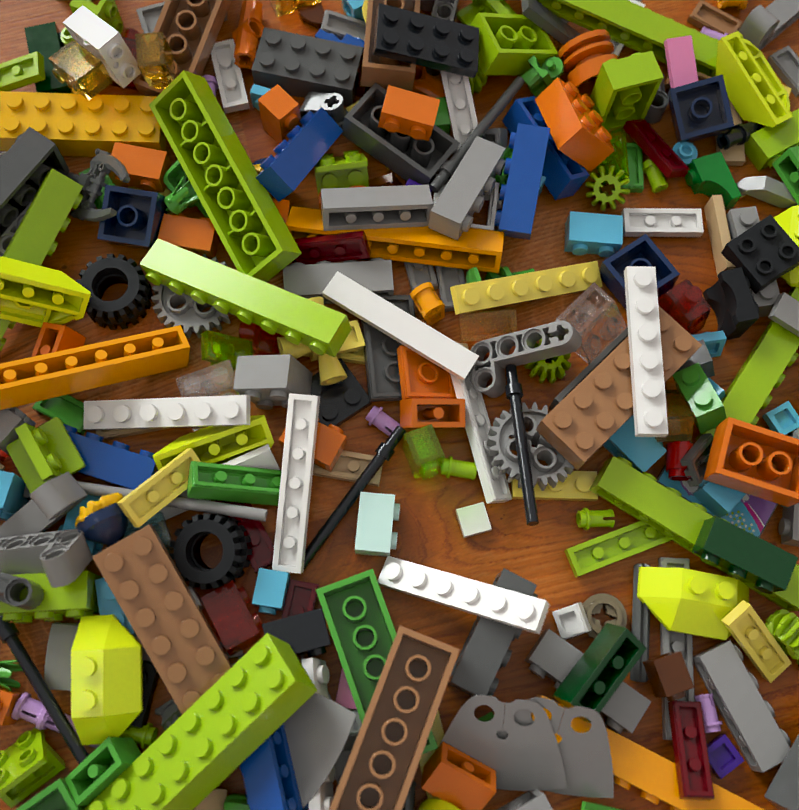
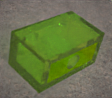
[402,424,445,480]

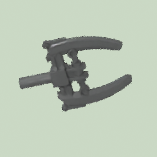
[66,148,131,222]

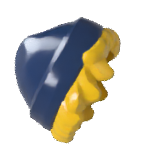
[74,492,128,546]

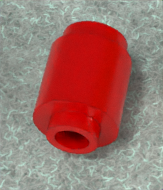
[666,438,694,481]

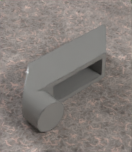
[736,176,798,208]

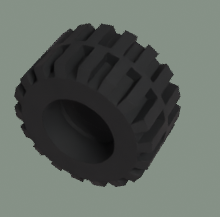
[76,254,153,330]
[169,514,252,590]

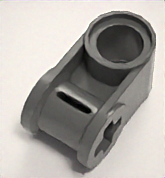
[300,91,348,128]

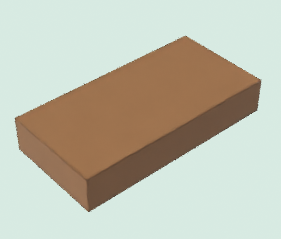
[687,0,743,35]

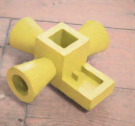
[277,297,365,385]

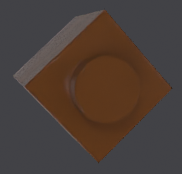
[642,651,694,701]

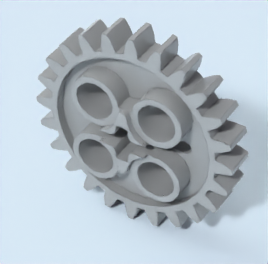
[151,254,233,339]
[486,402,574,491]

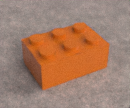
[535,77,615,172]
[703,417,799,507]

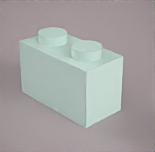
[355,492,400,557]

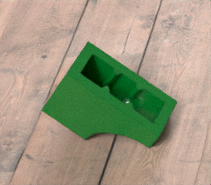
[685,151,742,210]

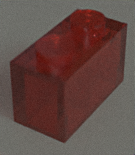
[201,581,263,657]

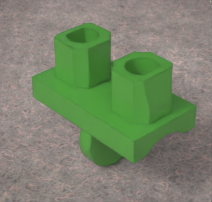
[521,55,564,98]

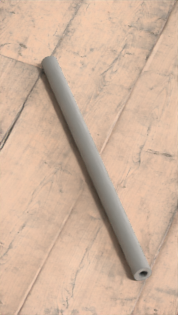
[77,481,268,521]

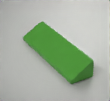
[187,461,281,506]

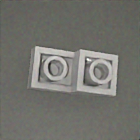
[44,622,79,691]

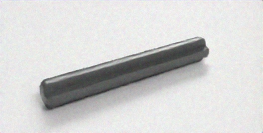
[630,563,651,682]

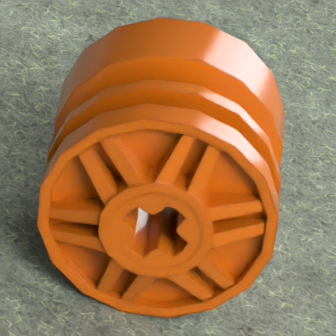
[558,29,618,96]

